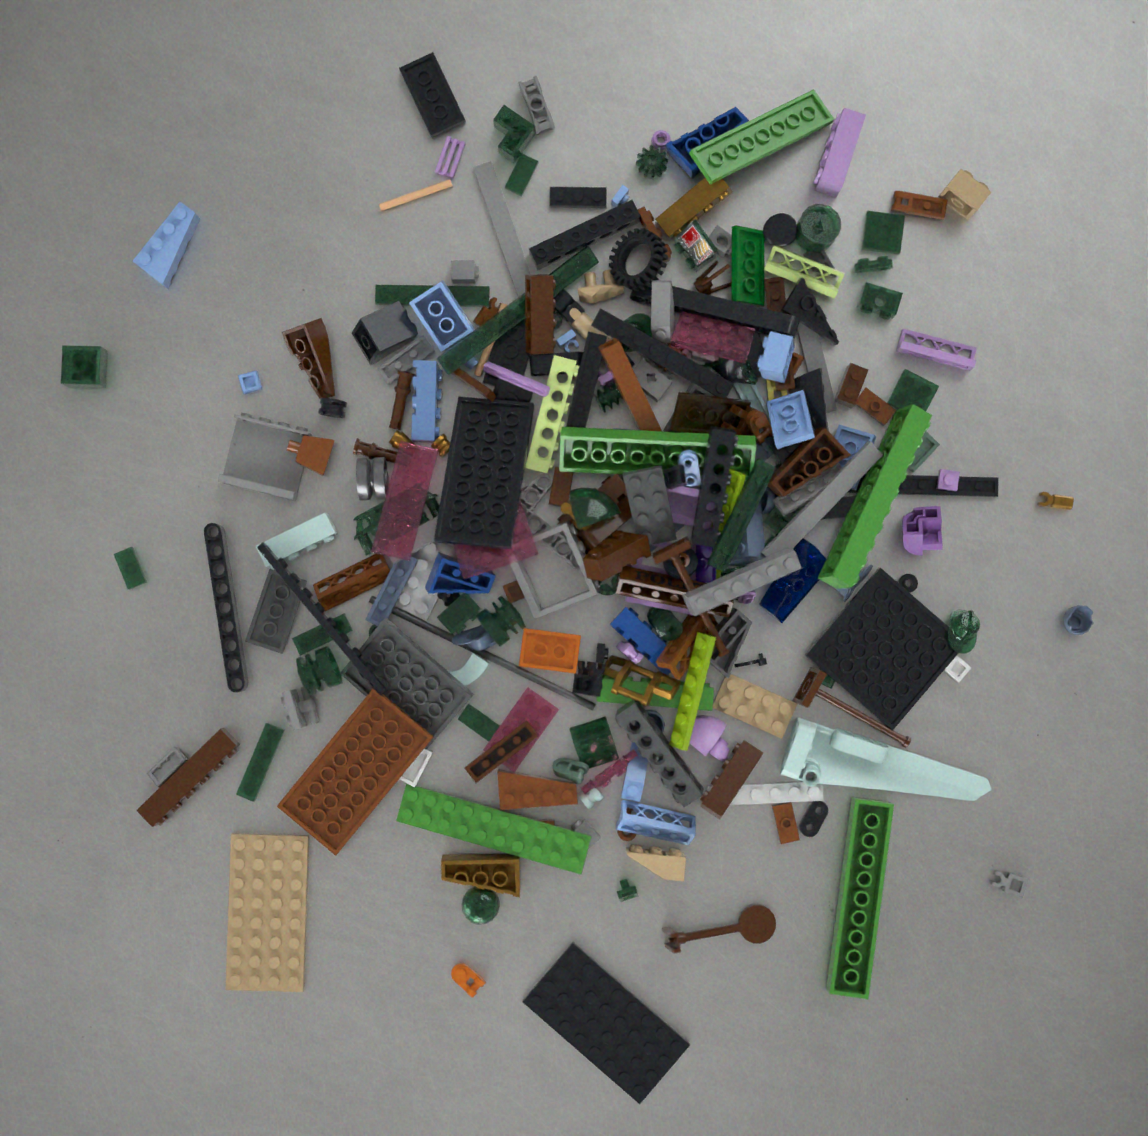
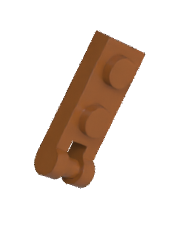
[891,191,948,220]

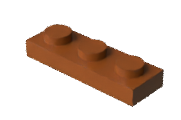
[638,207,672,263]

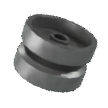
[356,457,389,501]

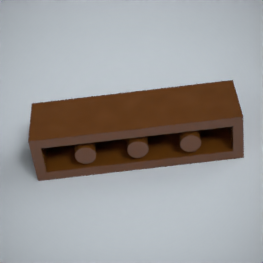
[525,274,556,354]
[464,720,539,783]
[700,740,763,820]

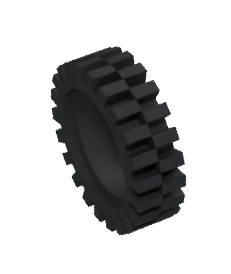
[609,228,668,291]

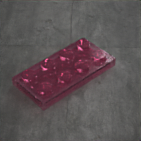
[671,312,756,363]
[483,687,559,772]

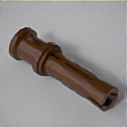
[389,370,415,430]
[353,438,412,467]

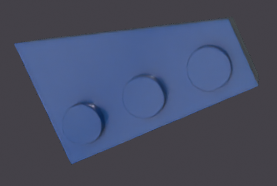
[425,552,496,594]

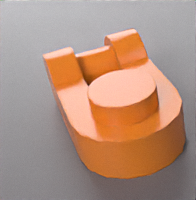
[451,963,486,997]

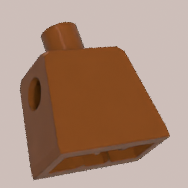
[286,435,335,476]

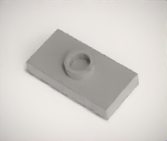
[147,746,188,788]

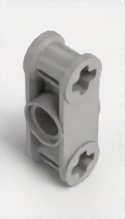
[518,76,555,134]

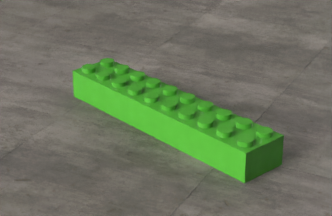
[818,404,932,589]
[559,427,756,481]
[826,797,894,999]

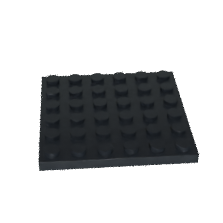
[805,568,967,730]

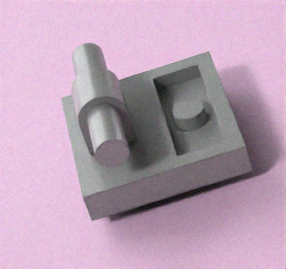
[281,685,318,730]

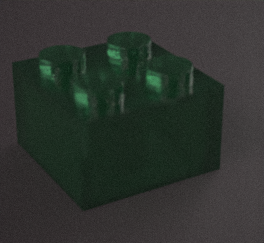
[61,345,107,388]

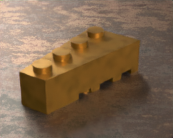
[655,178,733,239]

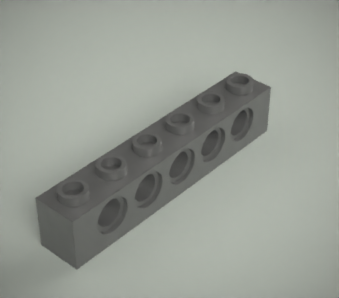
[615,700,704,807]

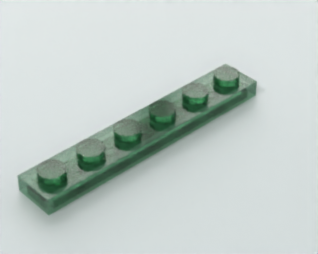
[375,285,490,307]
[706,459,776,573]

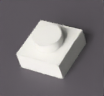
[944,655,971,682]

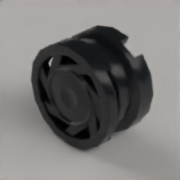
[318,398,347,418]

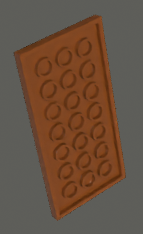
[277,687,434,856]

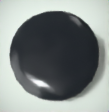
[763,213,798,248]

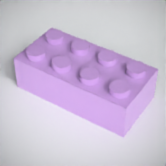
[813,108,866,197]

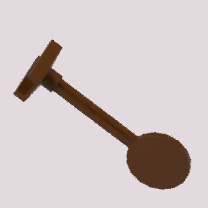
[662,905,776,953]

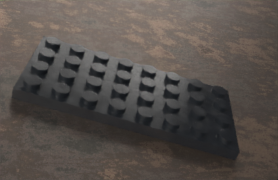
[434,396,534,549]
[522,942,690,1104]

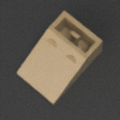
[626,845,686,881]

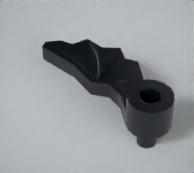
[734,653,767,668]

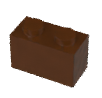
[835,363,869,408]

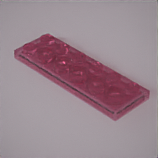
[372,441,439,561]

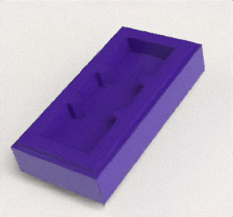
[696,545,716,583]

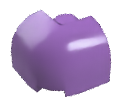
[902,506,943,556]

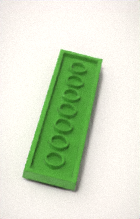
[689,89,835,184]

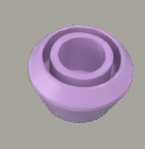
[709,738,729,762]

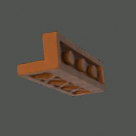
[313,551,391,611]
[656,613,718,680]

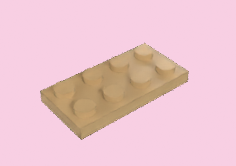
[713,674,797,739]

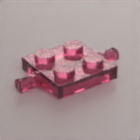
[581,749,638,794]

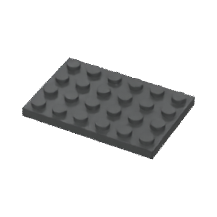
[340,618,474,750]

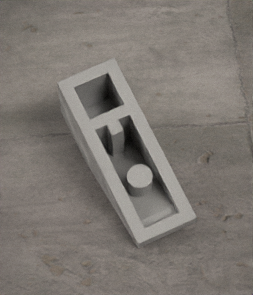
[651,280,676,343]

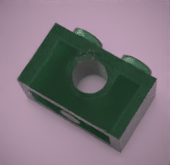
[856,282,903,320]

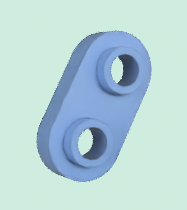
[678,450,700,488]

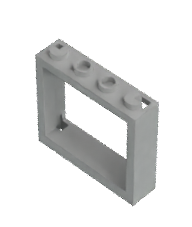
[503,520,601,619]

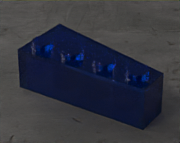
[759,538,826,623]

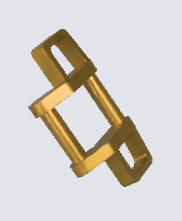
[603,655,680,707]

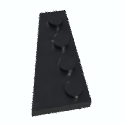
[788,368,829,431]

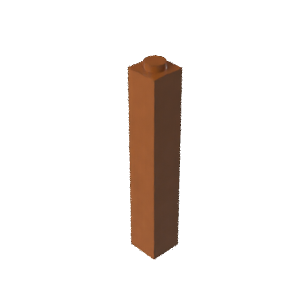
[598,338,662,431]

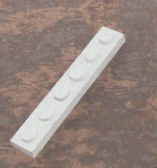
[707,782,824,805]

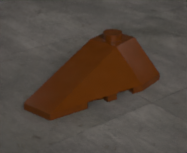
[282,318,335,399]

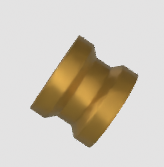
[431,434,451,457]

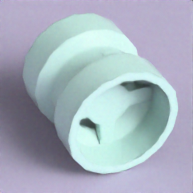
[577,782,604,809]

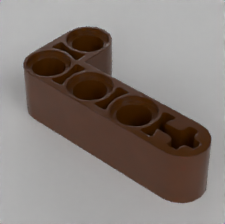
[577,496,632,555]

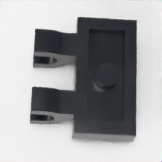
[572,660,606,697]

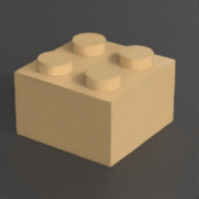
[938,169,991,220]

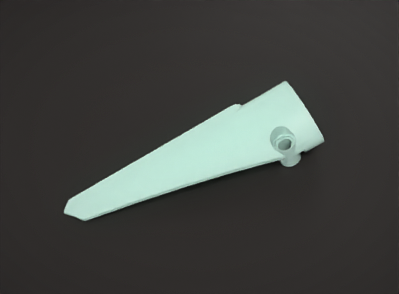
[780,717,991,801]

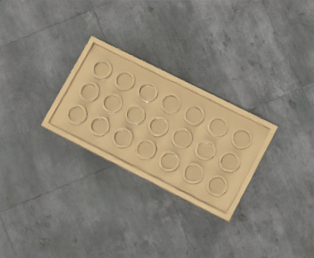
[225,833,309,992]

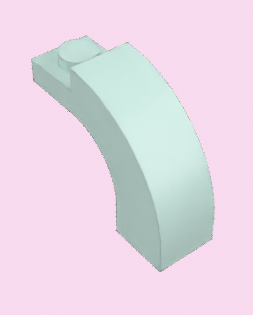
[448,653,490,686]

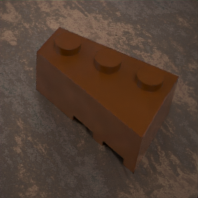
[583,530,651,581]

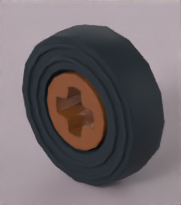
[663,548,698,579]

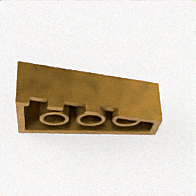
[441,854,520,898]

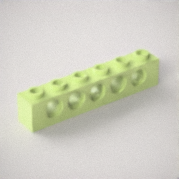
[525,355,579,473]

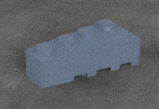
[723,481,766,567]

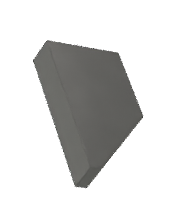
[803,244,837,277]

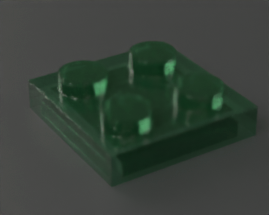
[861,211,905,254]
[887,369,939,411]

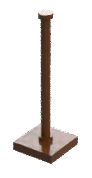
[652,536,730,657]
[792,667,911,748]

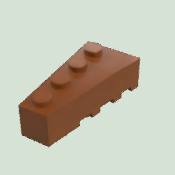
[497,769,578,810]

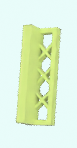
[764,245,845,298]

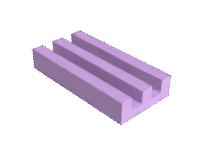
[435,136,466,179]

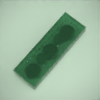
[292,613,353,656]

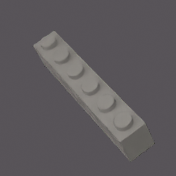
[682,548,801,616]

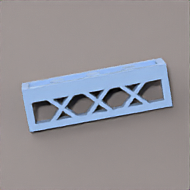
[616,800,696,846]

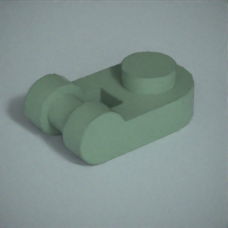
[552,758,589,784]

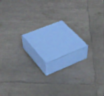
[238,370,263,395]

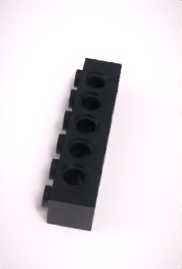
[529,200,641,271]
[690,426,738,547]

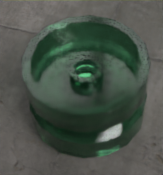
[795,204,841,253]

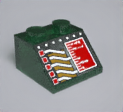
[674,219,718,272]

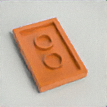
[519,628,581,674]

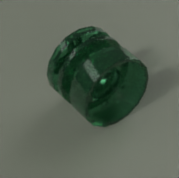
[476,595,526,647]
[296,646,342,696]

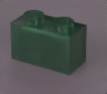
[437,593,482,635]

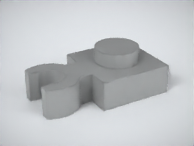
[991,871,1028,898]

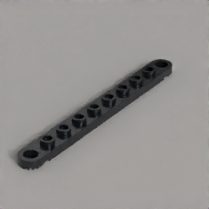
[257,542,387,695]

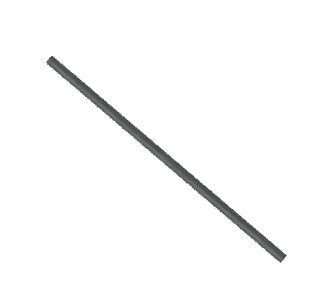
[369,596,596,711]

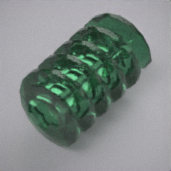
[594,382,624,413]
[647,607,683,641]

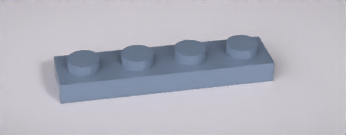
[365,556,418,626]

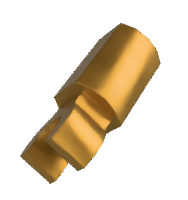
[1038,492,1074,510]

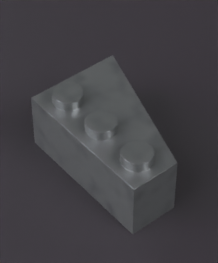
[710,608,752,678]

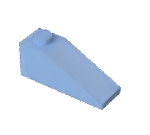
[621,742,648,802]

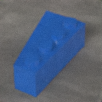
[666,107,749,178]
[609,607,680,675]

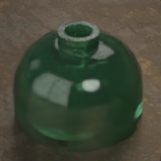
[461,886,500,925]

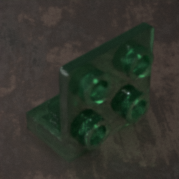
[569,716,619,769]

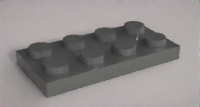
[623,465,677,545]
[245,569,307,654]

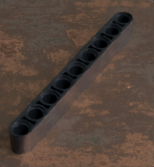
[630,281,800,339]
[204,523,248,692]

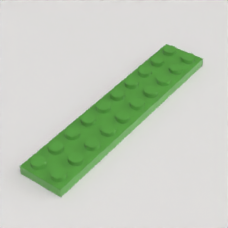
[396,784,592,875]

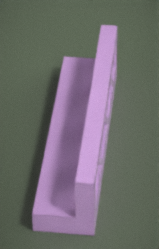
[897,329,977,371]

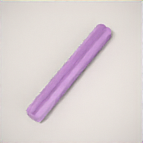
[483,362,550,397]

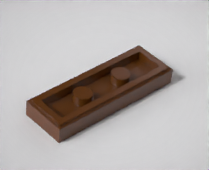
[444,361,496,402]

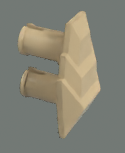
[578,270,624,304]

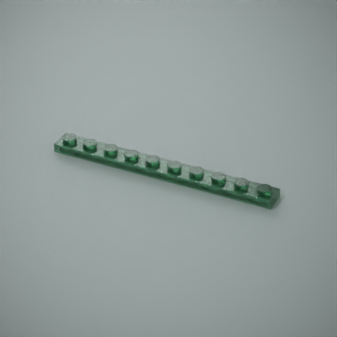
[437,246,599,375]

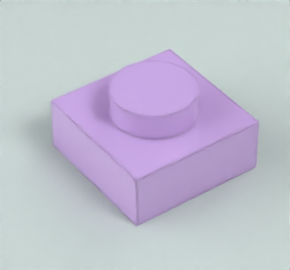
[937,469,960,491]

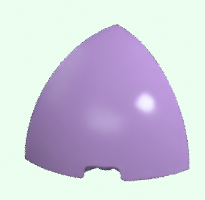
[690,715,727,756]

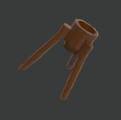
[693,261,732,295]

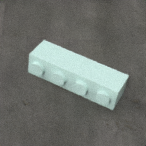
[256,512,338,569]

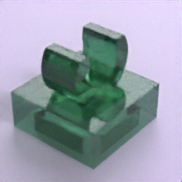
[617,879,639,902]

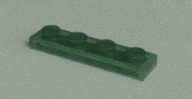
[236,723,285,802]

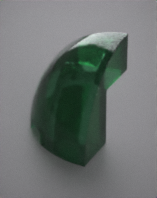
[570,488,621,529]

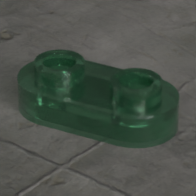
[854,256,893,273]

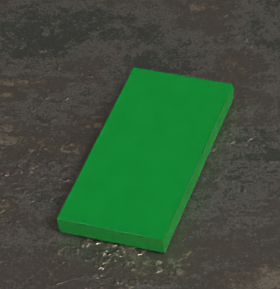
[732,225,765,307]

